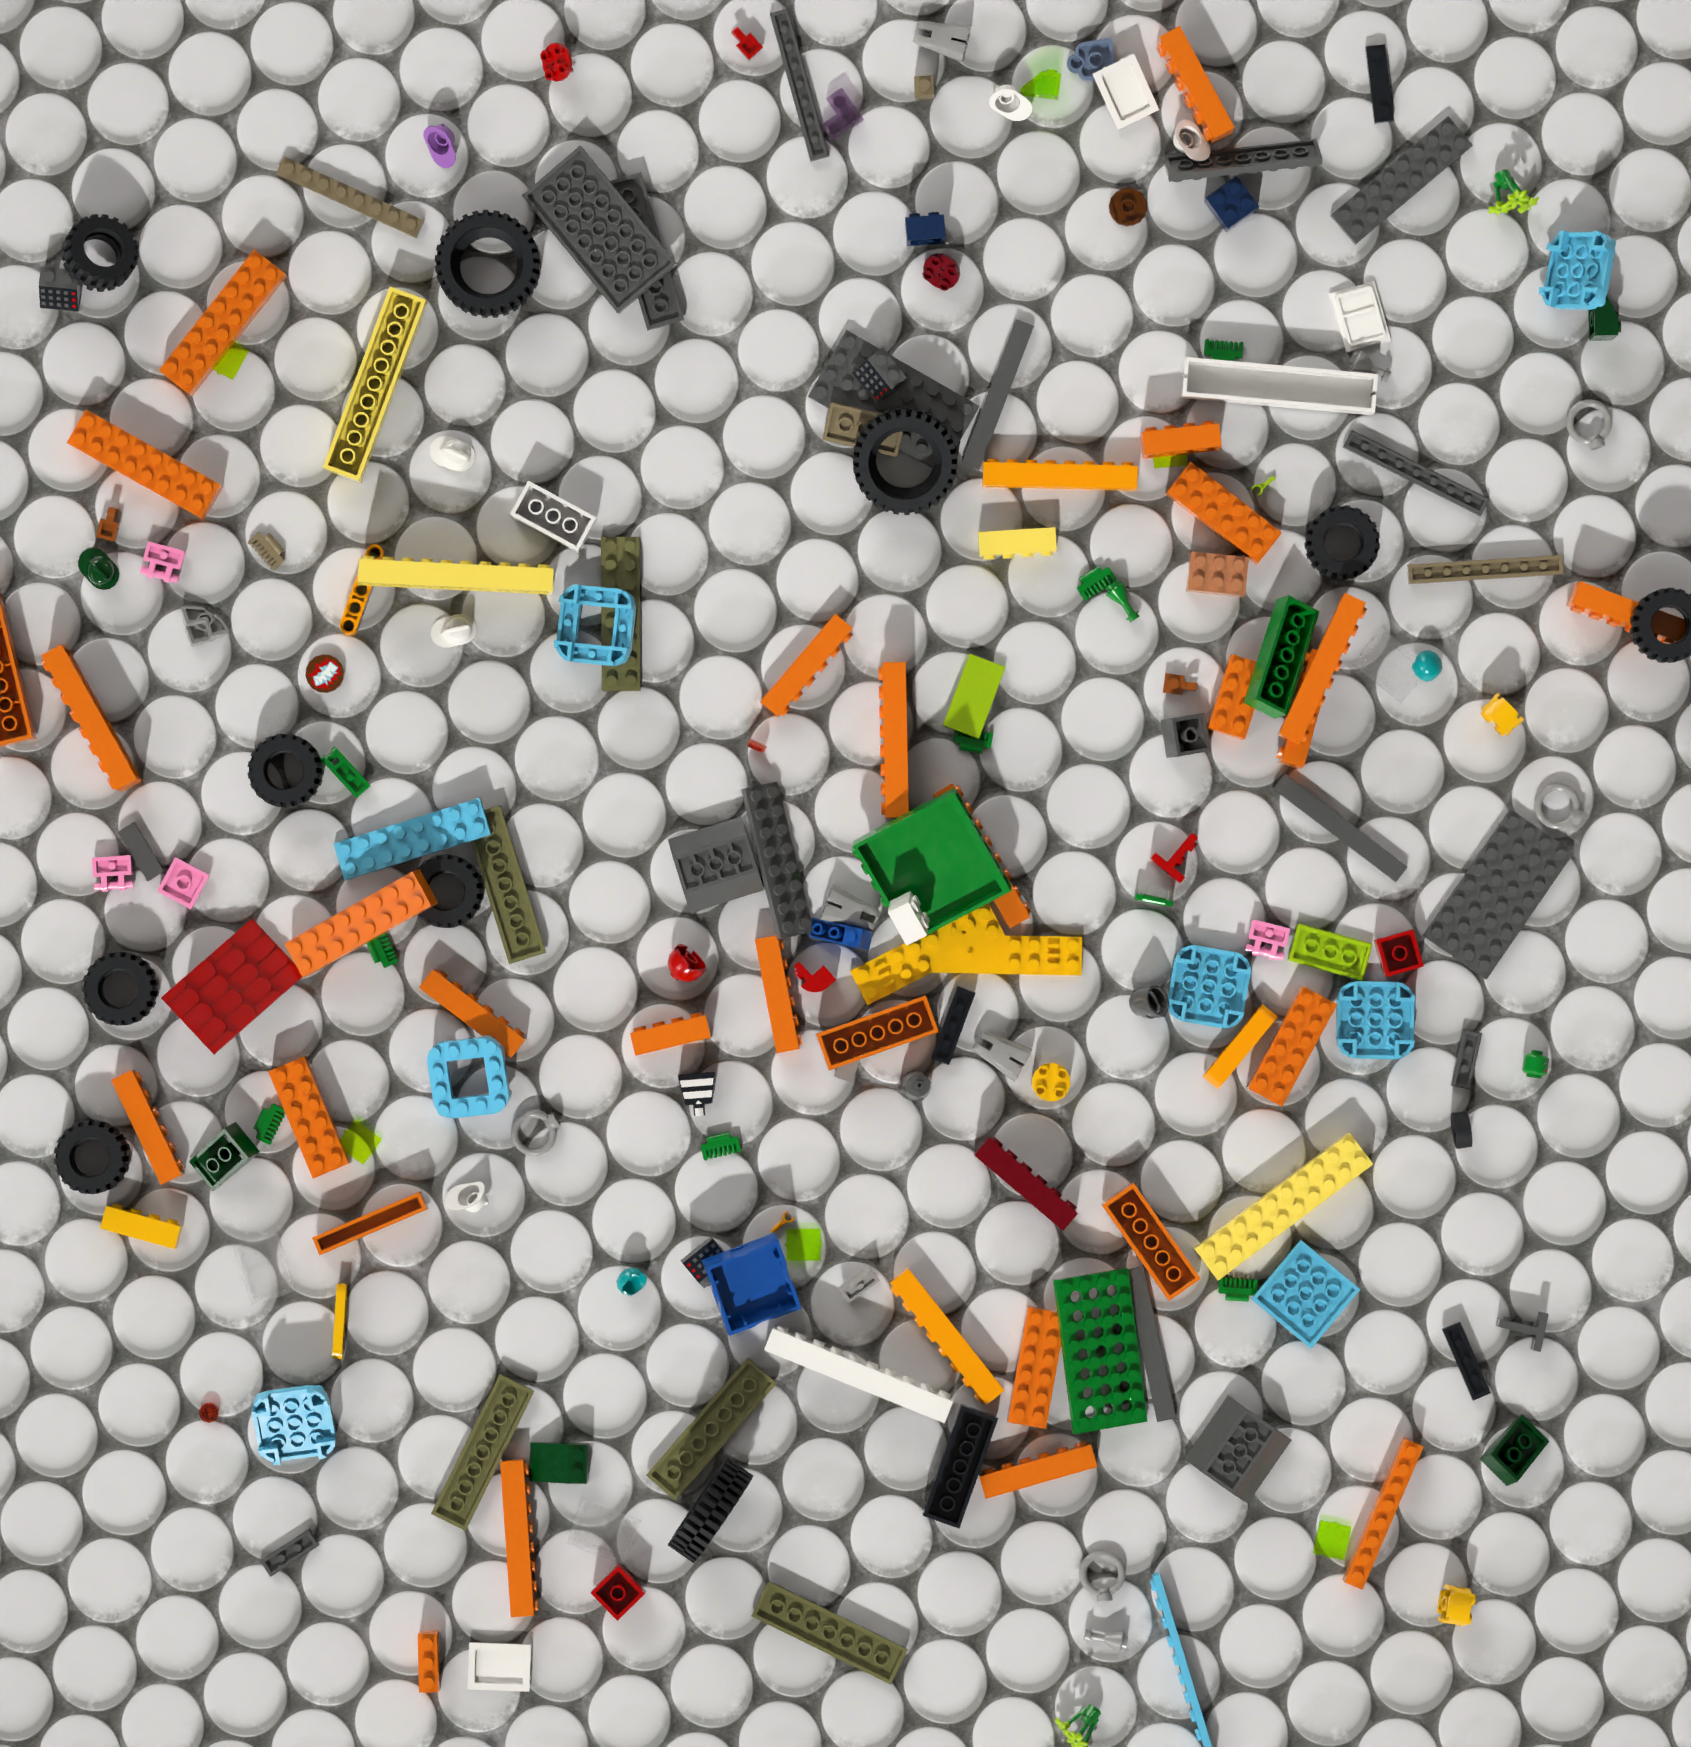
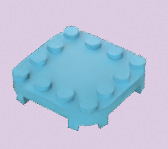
[1539,230,1616,310]
[1168,945,1251,1028]
[1336,981,1416,1059]
[252,1385,336,1465]

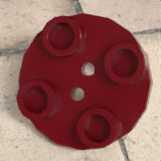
[922,253,960,291]

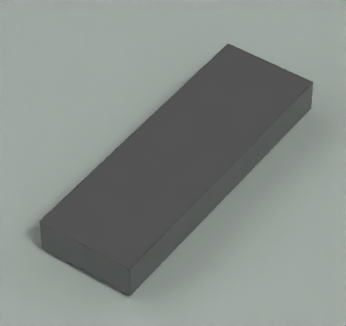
[118,822,165,881]
[1450,1029,1482,1090]
[260,1528,320,1577]

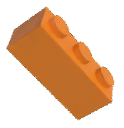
[418,1631,440,1693]

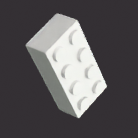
[510,481,597,553]

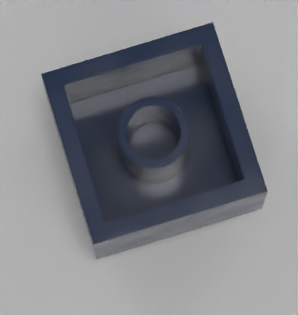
[1204,176,1259,232]
[905,212,946,246]

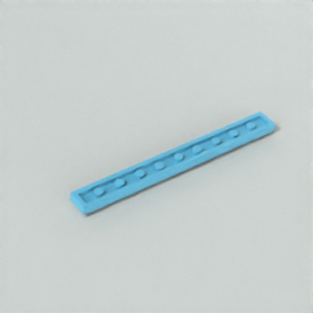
[1149,1572,1212,1747]

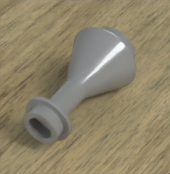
[1348,350,1391,382]
[1084,1628,1128,1653]

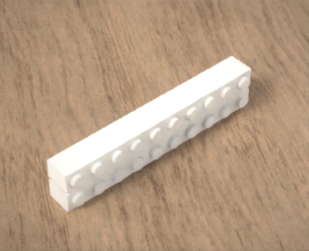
[1181,357,1378,415]
[764,1324,953,1423]

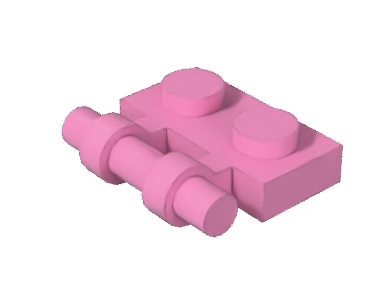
[140,541,186,583]
[92,855,134,892]
[1245,919,1290,960]

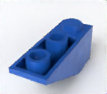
[808,918,873,951]

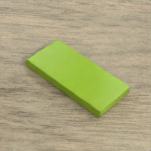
[943,654,1005,739]
[1288,923,1373,981]

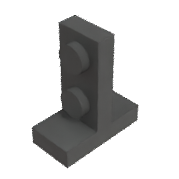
[1496,1311,1549,1352]

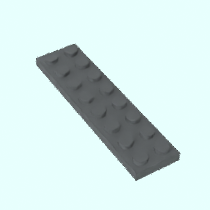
[1331,116,1473,245]
[1164,139,1322,182]
[610,172,684,331]
[741,782,812,940]

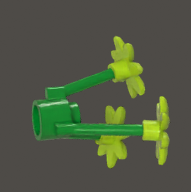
[1488,169,1539,215]
[1054,1704,1101,1747]

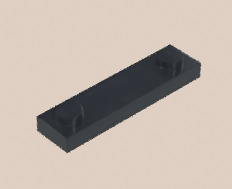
[1365,44,1394,124]
[931,986,975,1065]
[1442,1321,1491,1401]

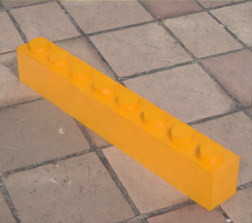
[982,459,1138,491]
[890,1268,1004,1405]

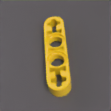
[332,1283,348,1359]

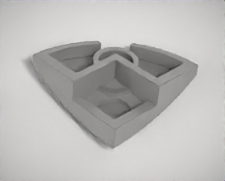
[180,606,229,647]

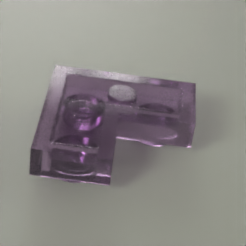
[821,88,864,142]

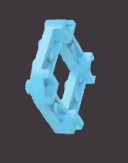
[554,584,636,666]
[427,1035,512,1118]

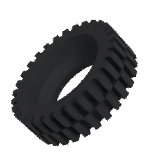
[435,210,541,318]
[853,407,958,515]
[668,1458,753,1563]

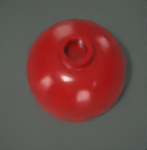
[667,944,706,982]

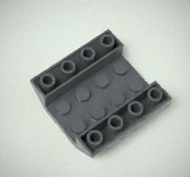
[668,817,764,913]
[1184,1395,1292,1503]

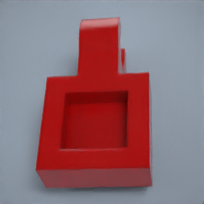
[731,27,763,61]

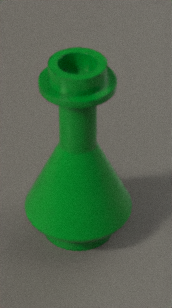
[1106,580,1140,623]

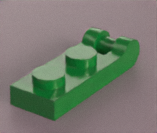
[321,746,371,799]

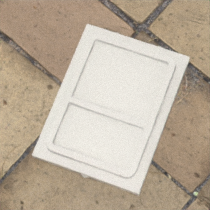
[1092,54,1159,130]
[1330,281,1391,353]
[467,1642,532,1692]

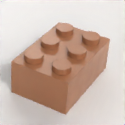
[1186,551,1249,597]

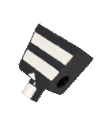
[678,1072,715,1116]

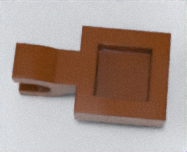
[96,507,120,542]
[1163,673,1197,695]

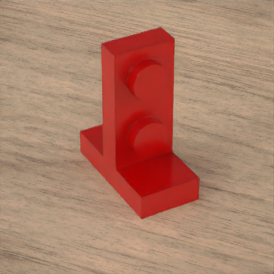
[1150,833,1198,883]

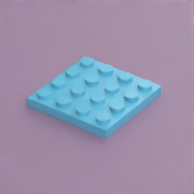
[1251,1240,1360,1349]

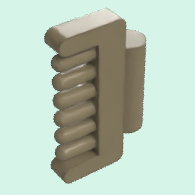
[248,532,285,571]

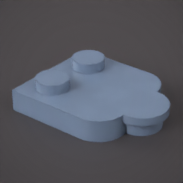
[1067,38,1115,82]

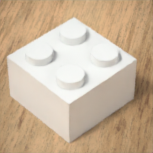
[888,891,930,946]

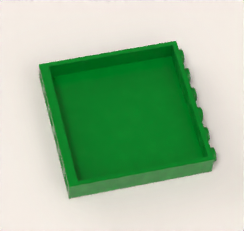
[851,788,1012,935]

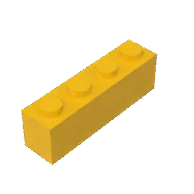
[100,1203,183,1249]

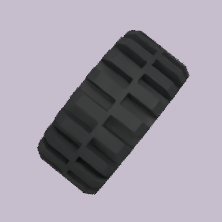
[61,214,139,292]
[1304,505,1380,581]
[1630,588,1691,663]
[247,733,324,808]
[416,854,484,928]
[82,952,159,1026]
[53,1120,131,1194]

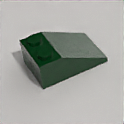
[1588,295,1621,341]
[189,1122,260,1191]
[1480,1414,1549,1486]
[530,1442,589,1484]

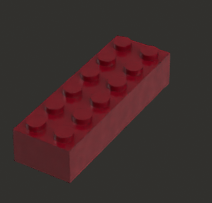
[973,1137,1078,1231]

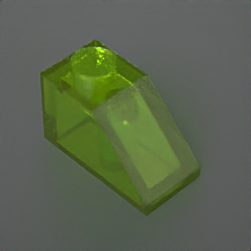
[1020,69,1061,100]

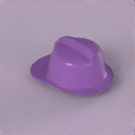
[423,124,456,168]

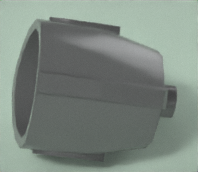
[1129,985,1169,1019]
[898,1070,932,1101]

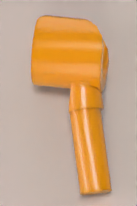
[770,1211,794,1233]

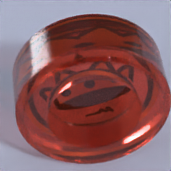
[747,739,767,753]
[199,1403,219,1423]

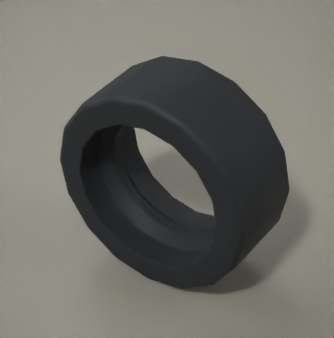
[1450,1111,1473,1149]

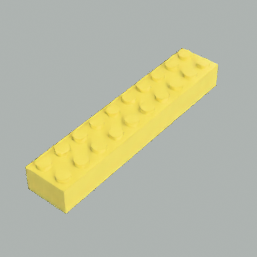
[323,287,428,483]
[358,556,554,595]
[1194,1133,1373,1280]

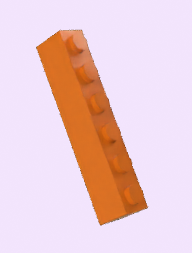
[760,614,853,717]
[755,935,802,1054]
[419,969,526,1058]
[111,1070,185,1185]
[312,1191,429,1255]
[979,1441,1097,1499]

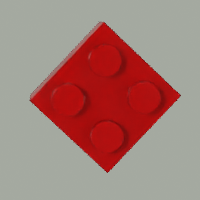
[1373,929,1424,977]
[590,1563,646,1621]

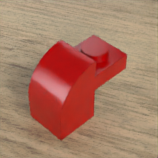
[793,962,836,992]

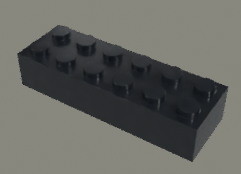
[922,1404,998,1529]

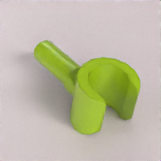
[1251,475,1276,496]

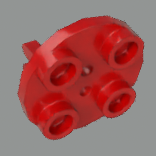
[540,43,574,82]

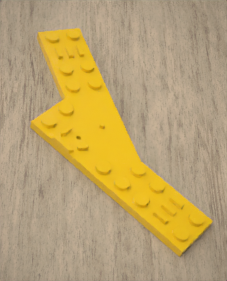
[850,903,1082,1005]

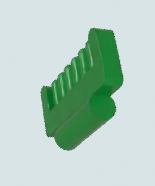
[1204,339,1243,361]
[1077,565,1117,601]
[953,731,993,754]
[1134,894,1174,907]
[366,932,399,968]
[253,1104,286,1145]
[701,1131,741,1161]
[1218,1277,1258,1302]

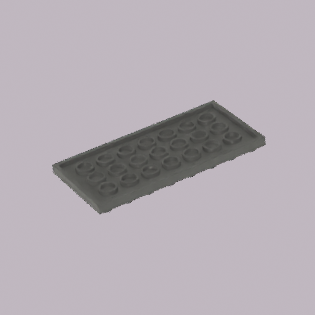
[522,146,677,314]
[808,330,980,468]
[1422,809,1574,980]

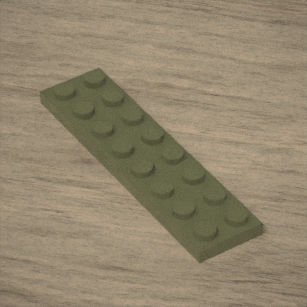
[601,537,641,691]
[471,805,546,964]
[646,1358,777,1501]
[431,1374,534,1531]
[751,1580,908,1685]

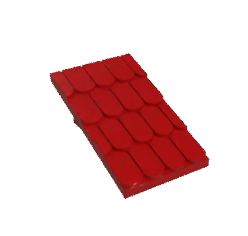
[161,919,302,1055]

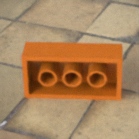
[1140,421,1222,459]
[1207,654,1256,740]
[630,1012,712,1056]

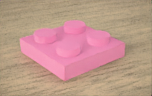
[157,857,210,909]

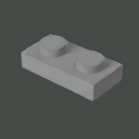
[838,1265,880,1303]

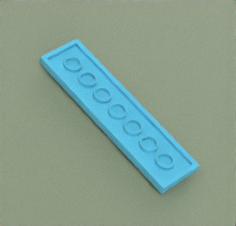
[334,798,492,880]

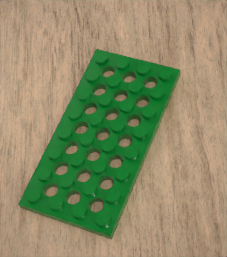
[1053,1268,1148,1434]

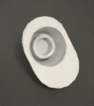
[989,84,1032,121]
[1173,120,1211,161]
[429,436,475,472]
[431,614,477,648]
[445,1182,489,1212]

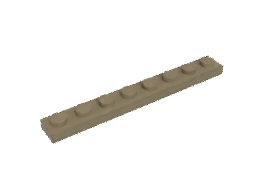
[276,156,425,239]
[1407,555,1563,584]

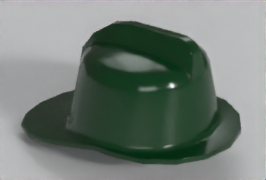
[78,548,119,590]

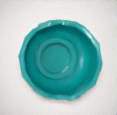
[1412,650,1443,682]
[616,1268,647,1296]

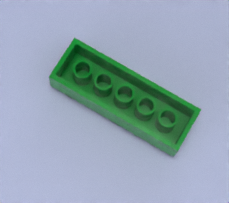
[1243,595,1320,719]

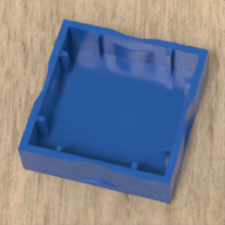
[702,1233,802,1336]

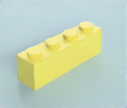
[978,527,1057,560]

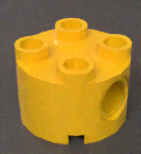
[1480,693,1524,737]
[1031,1063,1071,1101]
[1437,1584,1476,1627]

